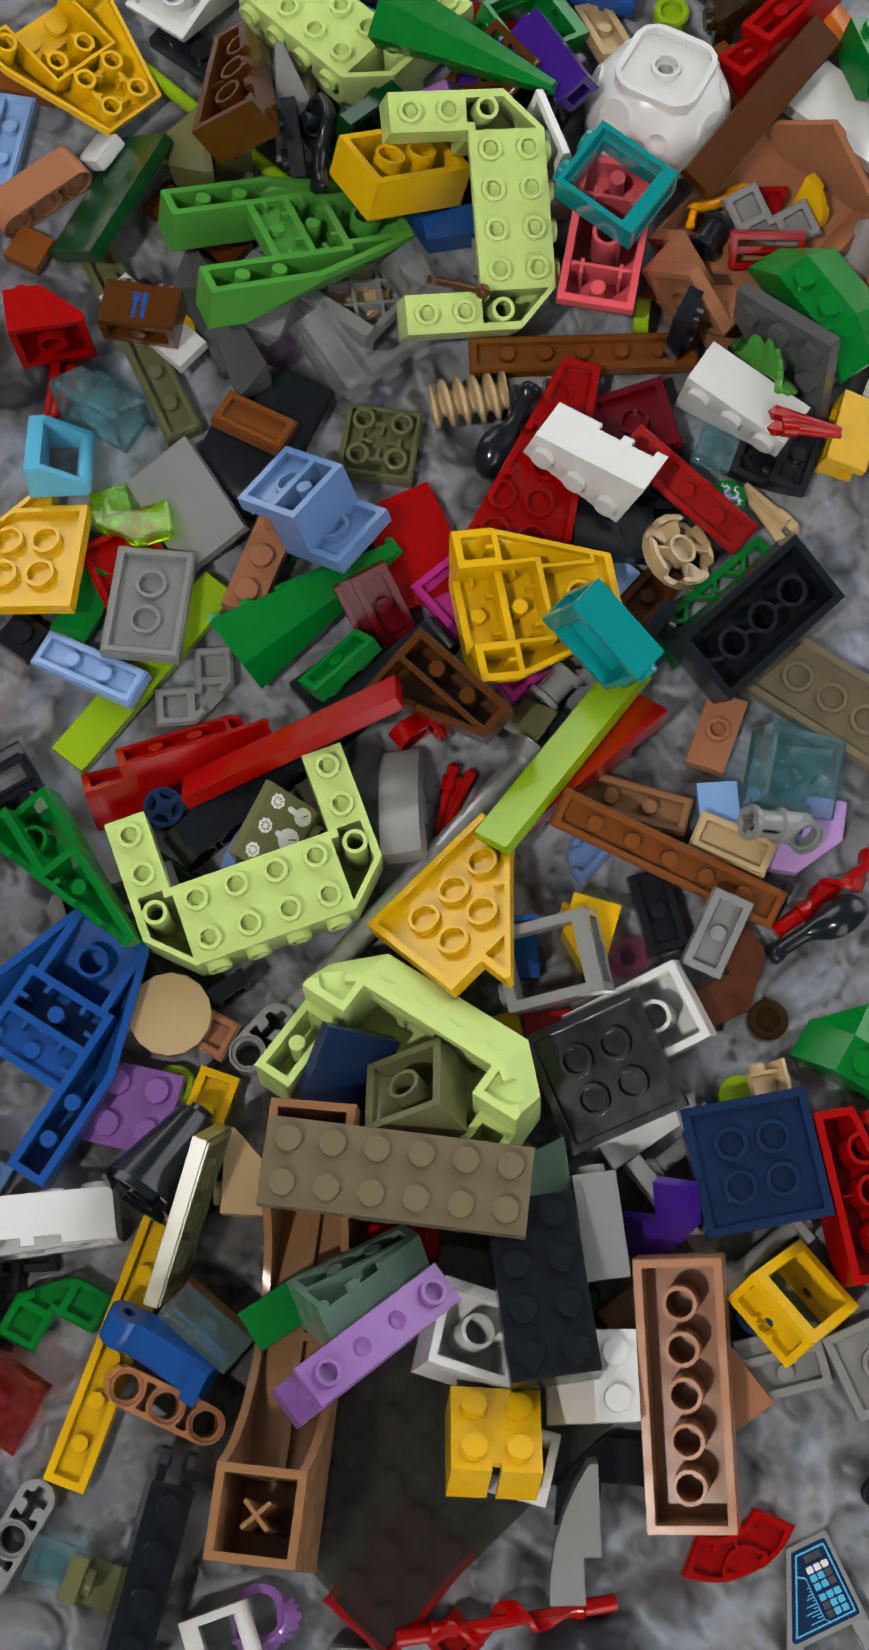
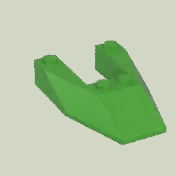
[158,176,415,329]

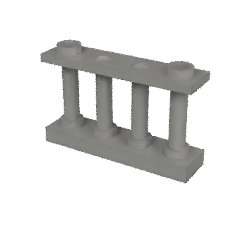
[623,1102,816,1305]

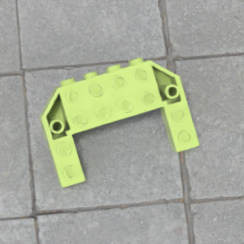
[239,0,474,107]
[379,88,560,342]
[104,742,384,976]
[254,954,541,1146]

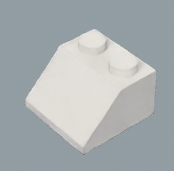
[411,1275,510,1389]
[545,1329,641,1426]

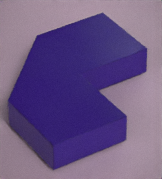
[622,1176,702,1257]

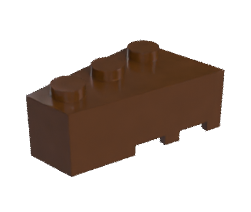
[365,627,514,745]

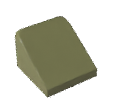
[502,697,558,745]

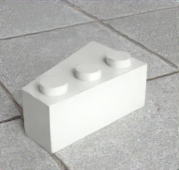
[674,341,811,457]
[523,402,668,523]
[0,1181,124,1263]

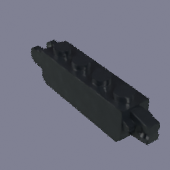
[99,1444,199,1650]

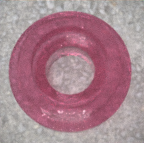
[607,937,649,979]

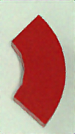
[680,1506,795,1583]

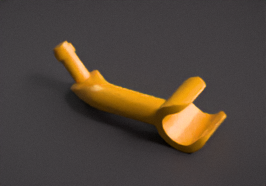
[685,183,749,230]

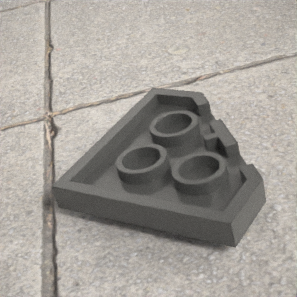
[733,281,841,421]

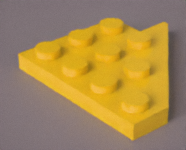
[0,495,93,615]
[367,813,515,999]

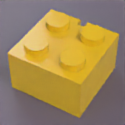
[445,1386,543,1501]

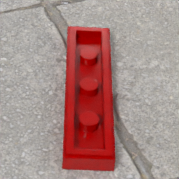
[630,424,759,556]

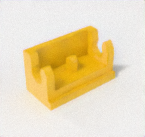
[813,389,869,482]

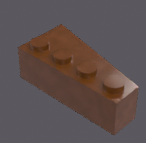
[192,20,280,165]

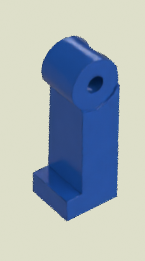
[398,203,475,257]
[99,1300,226,1408]

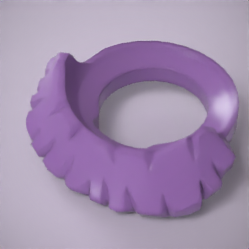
[231,1583,302,1650]

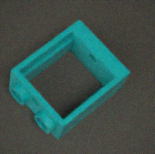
[553,120,679,250]
[542,578,665,690]

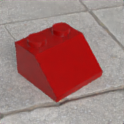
[2,284,98,369]

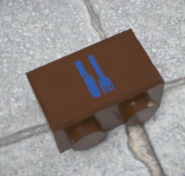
[97,278,187,349]

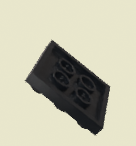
[524,987,690,1156]

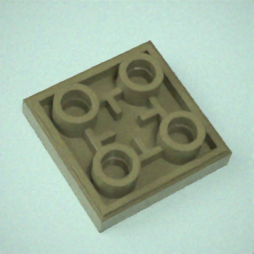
[337,402,424,488]

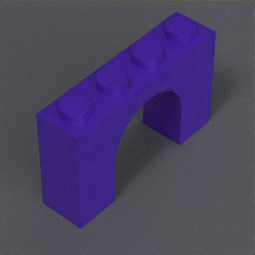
[459,7,599,179]

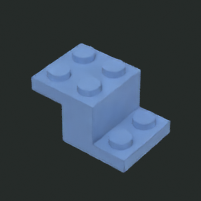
[237,446,392,574]

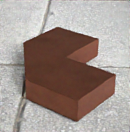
[695,921,766,1028]

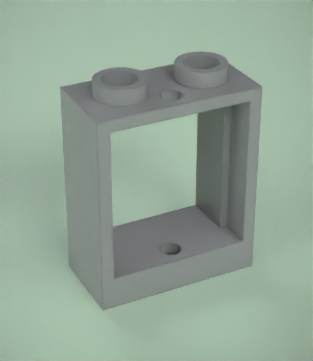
[498,906,615,1015]
[570,1164,631,1284]

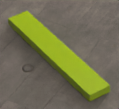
[52,572,227,774]
[474,676,652,856]

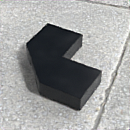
[553,1436,645,1525]

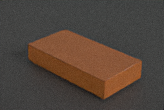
[211,390,298,456]

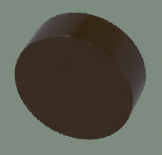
[745,999,789,1043]

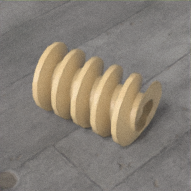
[428,371,509,429]

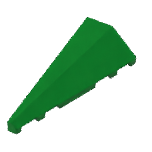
[367,0,558,96]
[205,537,403,689]
[0,786,143,949]

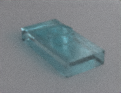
[157,1283,253,1374]

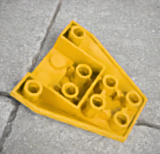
[0,0,162,137]

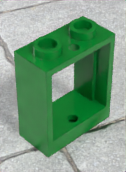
[474,0,590,52]

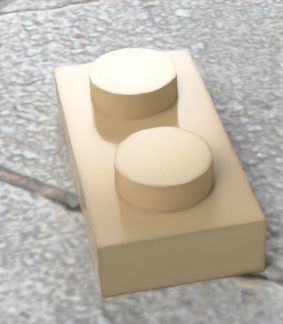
[573,3,630,64]

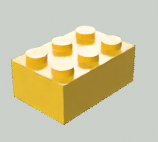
[329,129,470,221]

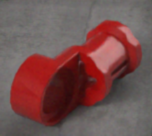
[388,714,451,751]

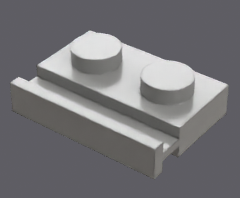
[731,1321,834,1400]

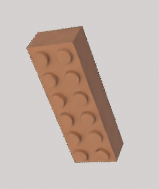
[632,1252,742,1535]

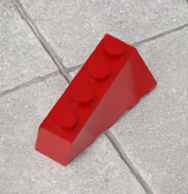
[811,1106,869,1288]

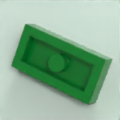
[297,628,382,702]

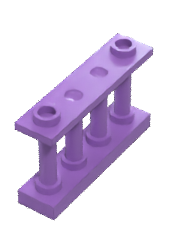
[270,1262,462,1430]

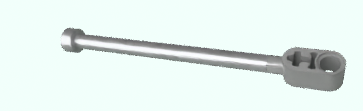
[229,734,542,1077]

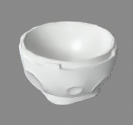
[584,23,731,179]

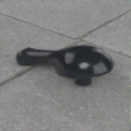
[299,92,336,195]
[474,380,542,481]
[764,894,868,964]

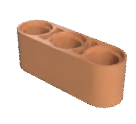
[0,146,92,238]
[103,1363,226,1446]

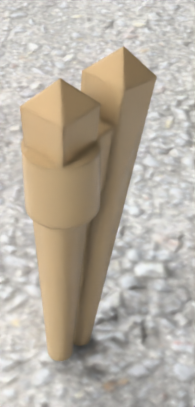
[742,482,799,542]

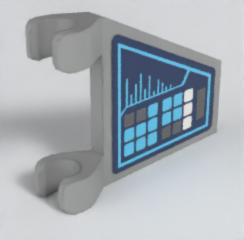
[785,1530,869,1650]

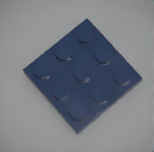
[677,1086,835,1240]

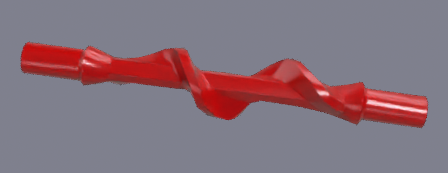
[771,847,869,939]
[395,1593,618,1648]

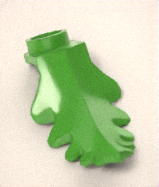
[727,334,798,396]

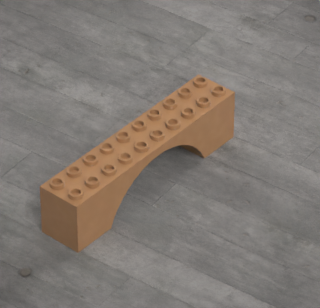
[202,1097,365,1574]

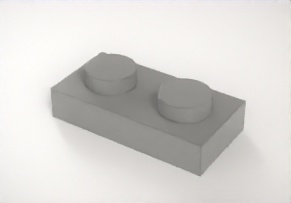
[680,886,754,980]

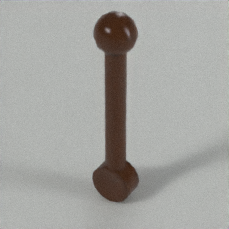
[426,275,490,299]

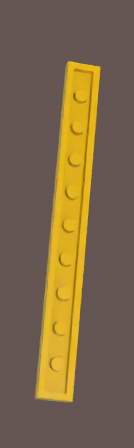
[43,1065,242,1495]

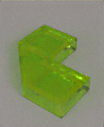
[89,484,176,547]

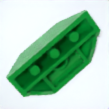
[747,248,869,384]
[789,1004,869,1103]

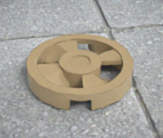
[642,514,714,590]

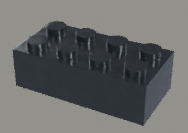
[663,534,845,704]
[487,1190,603,1392]

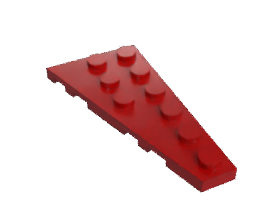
[448,356,601,563]

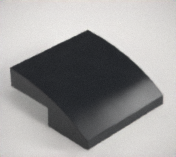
[248,365,335,452]
[198,426,276,522]
[725,437,825,498]
[573,495,654,565]

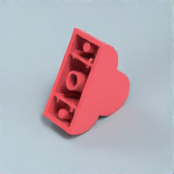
[556,155,650,316]

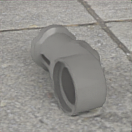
[529,655,596,711]
[738,804,824,855]

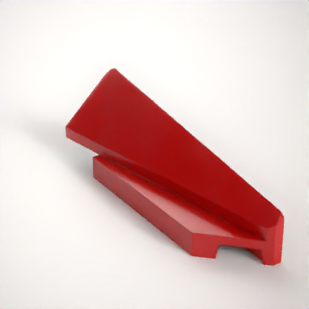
[717,0,842,100]
[523,694,668,839]
[81,714,272,830]

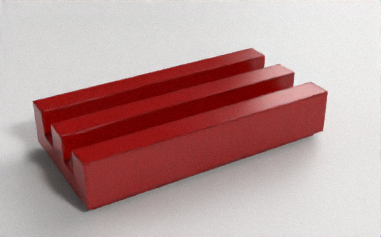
[727,229,807,270]

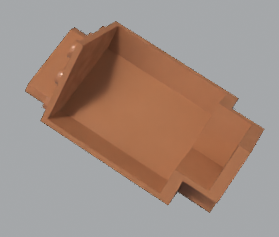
[636,119,869,352]

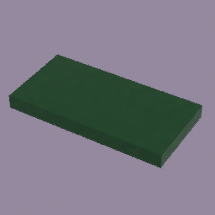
[48,132,174,262]

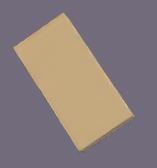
[688,810,777,880]

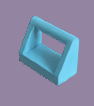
[23,415,96,498]

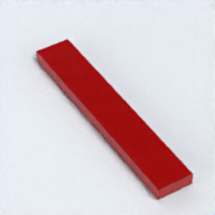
[181,675,403,809]

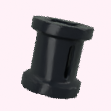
[689,210,734,262]

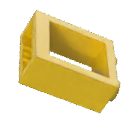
[727,1239,860,1369]

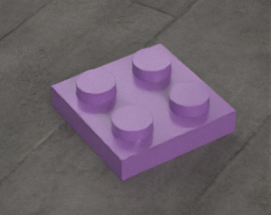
[83,1061,187,1151]

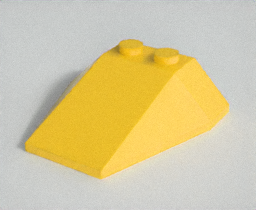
[449,528,622,684]

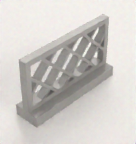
[244,249,419,360]

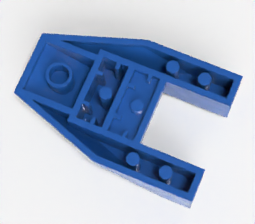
[0,909,151,1189]

